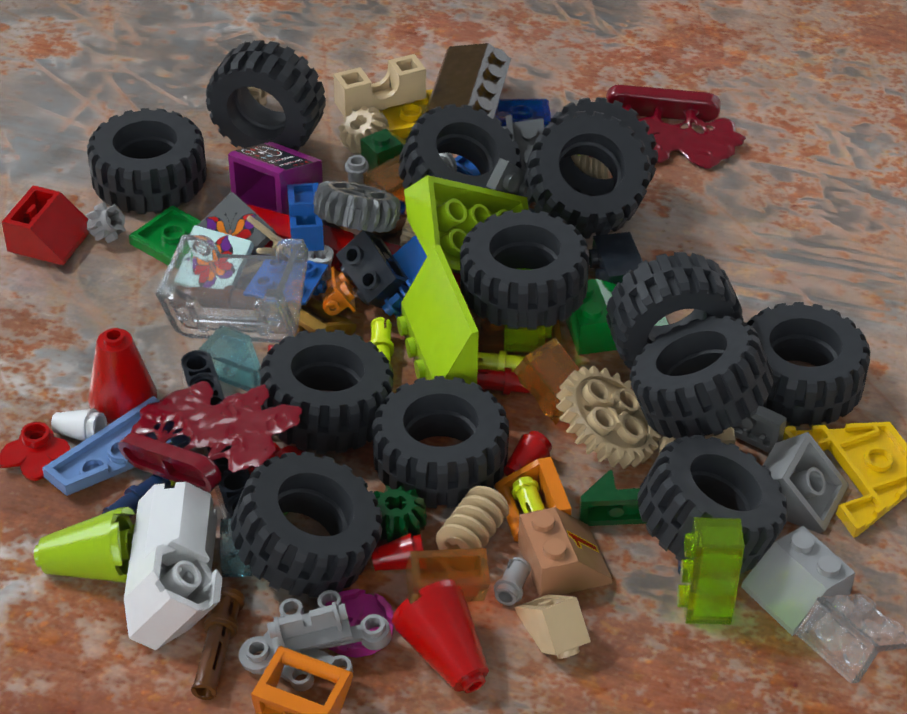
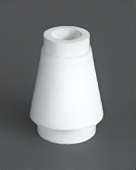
[51,408,107,441]

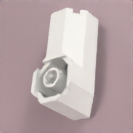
[124,482,222,650]

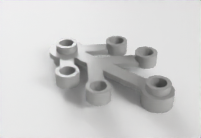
[239,590,392,691]

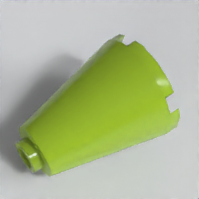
[34,507,135,583]

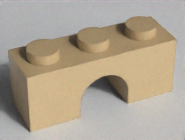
[333,54,426,117]

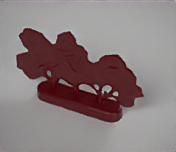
[589,85,746,169]
[118,381,302,493]

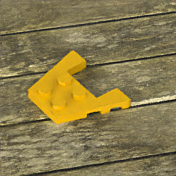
[783,422,907,538]

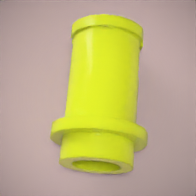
[512,476,545,513]

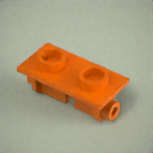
[322,266,356,316]

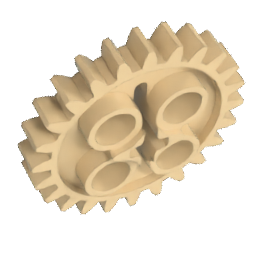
[556,366,661,469]

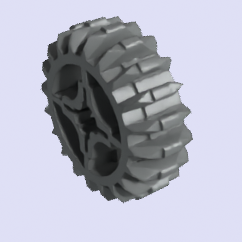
[313,180,401,233]

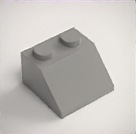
[763,432,849,533]
[741,526,855,636]

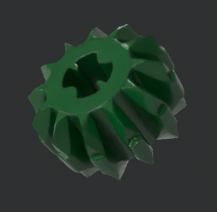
[374,485,427,542]

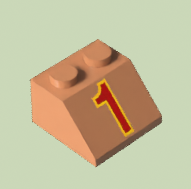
[518,507,612,597]

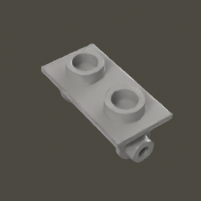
[267,602,353,654]

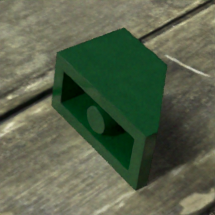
[360,129,406,183]

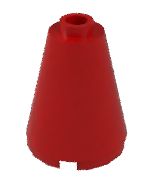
[88,328,158,424]
[391,579,489,693]

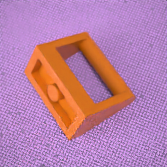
[495,457,572,542]
[251,646,353,714]

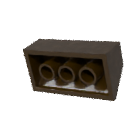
[425,43,512,119]

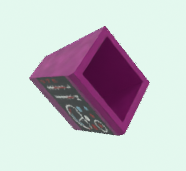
[228,142,323,215]

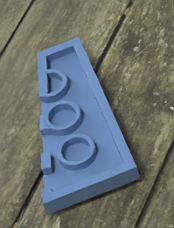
[42,396,191,496]

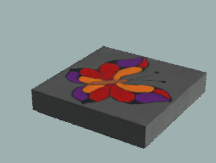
[187,191,277,263]

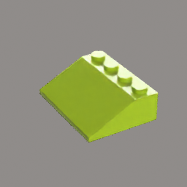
[404,175,533,273]
[397,245,479,384]

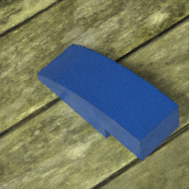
[287,183,324,252]

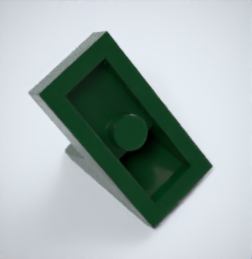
[579,470,647,526]

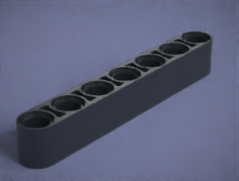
[181,350,250,538]

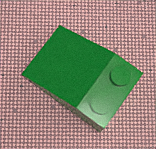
[565,279,669,355]

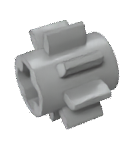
[86,202,126,243]

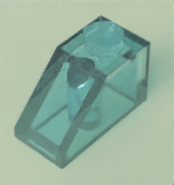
[199,325,261,391]

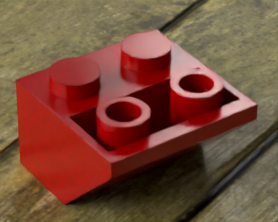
[2,185,90,266]

